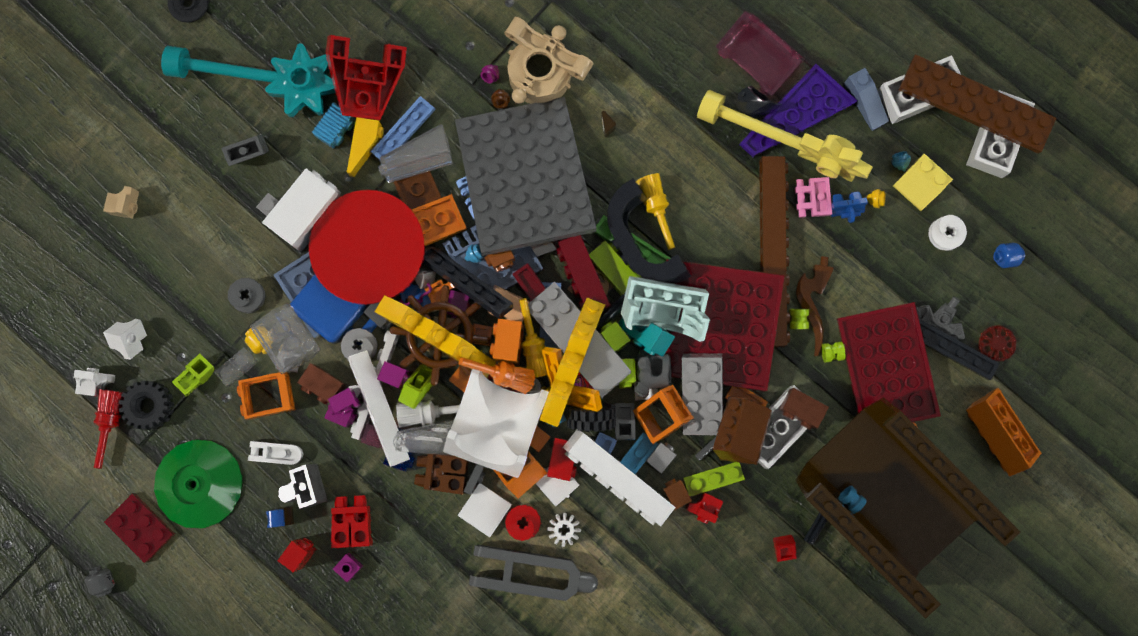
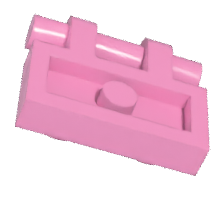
[795,177,832,218]

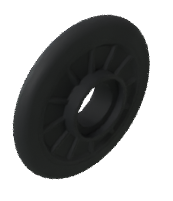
[168,0,208,23]

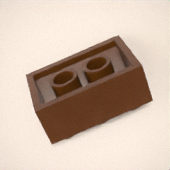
[712,397,772,465]

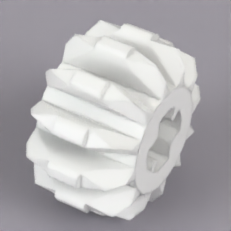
[548,513,581,547]

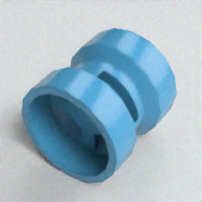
[838,486,867,514]

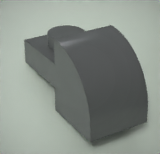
[615,403,635,440]

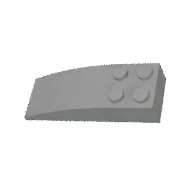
[528,282,632,398]

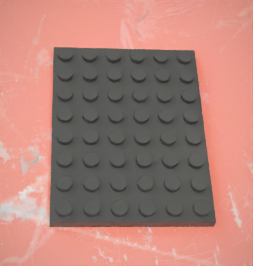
[455,97,597,256]

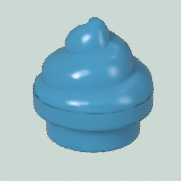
[891,151,911,172]
[465,244,485,263]

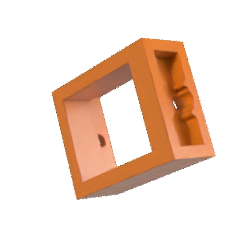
[237,371,295,420]
[633,385,693,444]

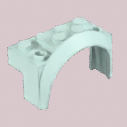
[621,276,710,342]

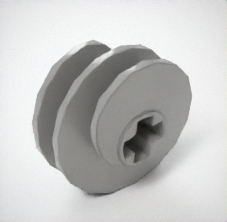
[341,328,378,359]

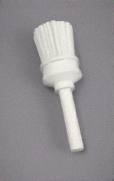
[396,400,460,428]

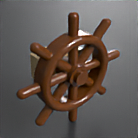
[390,285,491,386]

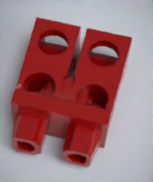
[331,495,373,548]

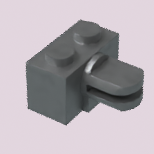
[278,464,328,509]

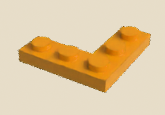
[542,347,602,412]

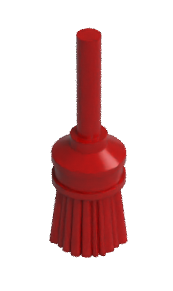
[93,389,124,469]

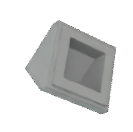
[415,268,436,289]

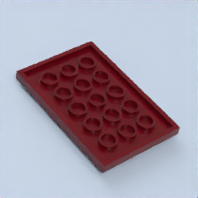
[837,302,941,422]

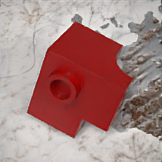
[685,493,723,524]

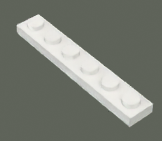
[350,330,400,440]

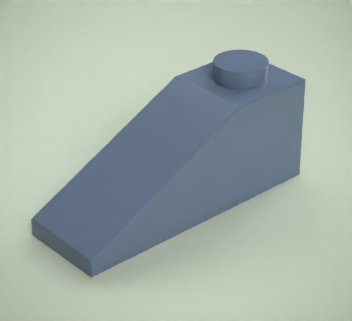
[844,68,889,131]

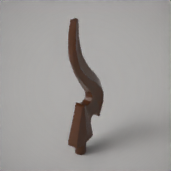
[796,256,833,356]

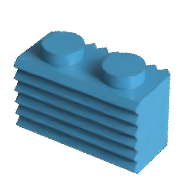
[312,102,355,149]

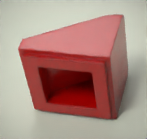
[773,535,797,562]

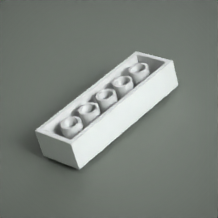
[563,430,676,526]

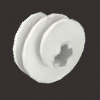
[928,215,967,251]

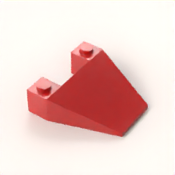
[326,35,407,120]

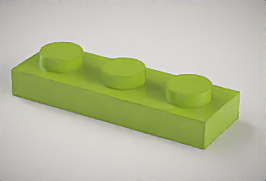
[683,462,745,497]

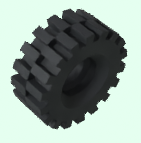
[119,381,174,430]
[567,402,616,432]

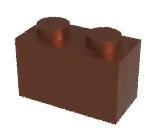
[297,363,346,405]
[779,388,829,430]

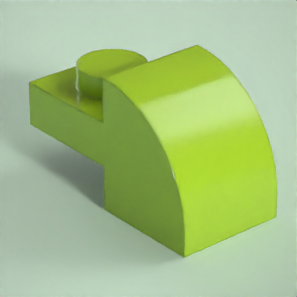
[172,354,214,397]

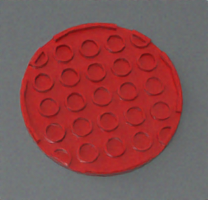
[309,190,425,305]

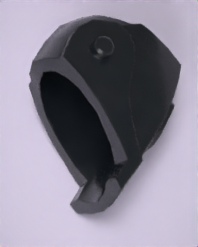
[736,86,782,118]

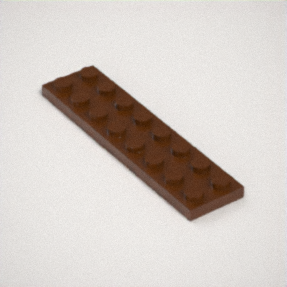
[898,54,1056,154]

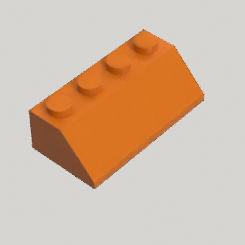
[966,388,1042,476]

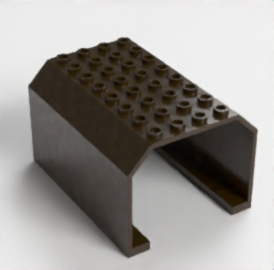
[796,397,1021,619]

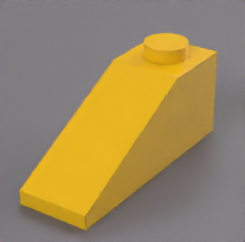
[347,117,384,177]

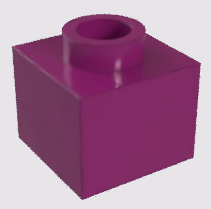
[333,553,363,582]

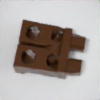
[414,454,469,495]

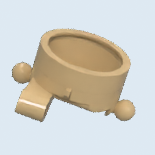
[505,17,594,104]

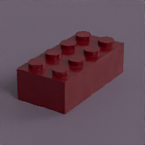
[556,235,610,312]

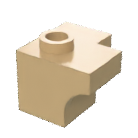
[103,186,139,219]

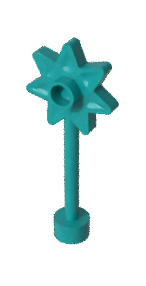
[161,43,336,118]

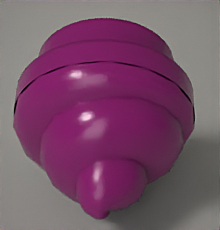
[481,64,499,84]

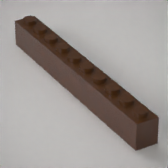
[759,156,790,348]

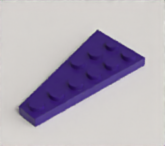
[739,64,857,157]

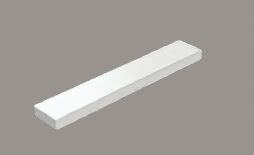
[348,350,410,467]

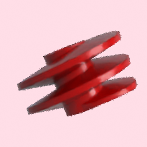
[505,504,541,541]

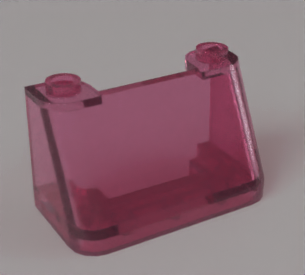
[716,11,805,96]

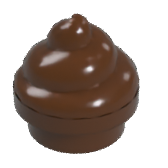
[491,89,510,108]

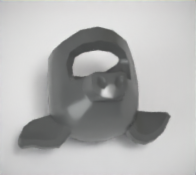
[635,349,672,397]

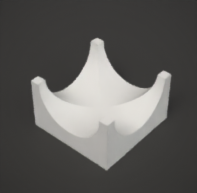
[443,369,549,478]

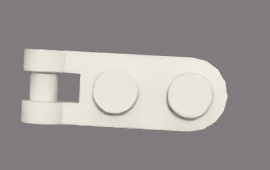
[248,441,303,465]

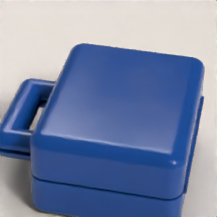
[290,275,378,345]

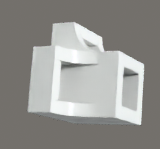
[103,319,147,360]
[73,368,115,396]

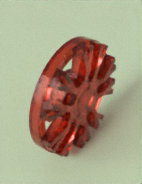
[979,326,1017,362]

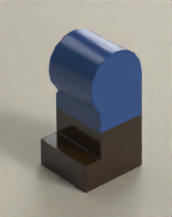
[266,507,294,528]

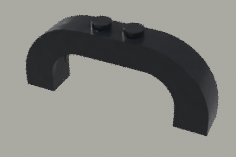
[607,178,691,284]

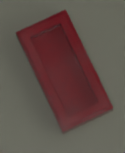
[512,263,546,301]

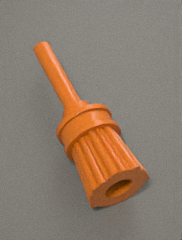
[459,357,535,394]

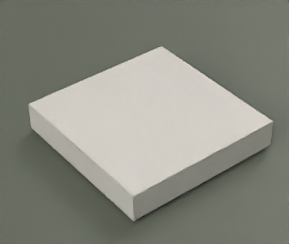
[458,483,512,537]

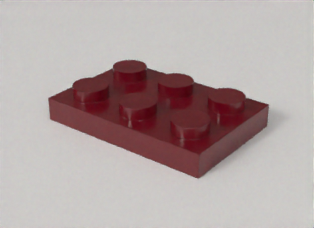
[104,493,175,563]

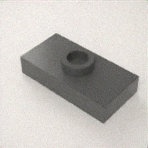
[464,464,486,495]

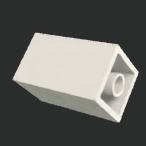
[262,169,341,252]

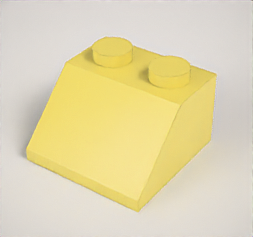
[893,154,953,211]

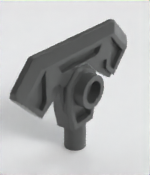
[916,296,965,340]

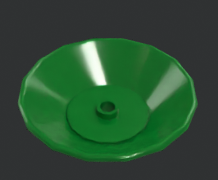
[154,440,242,529]

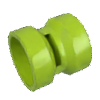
[789,309,809,329]
[821,341,845,363]

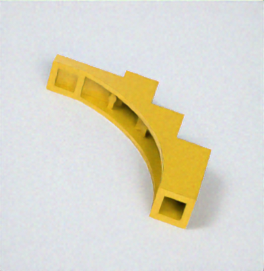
[374,295,496,378]
[540,298,605,427]

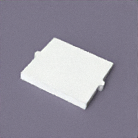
[536,467,579,506]

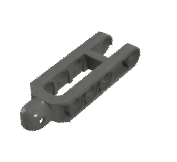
[469,545,598,601]

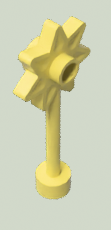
[697,90,873,182]

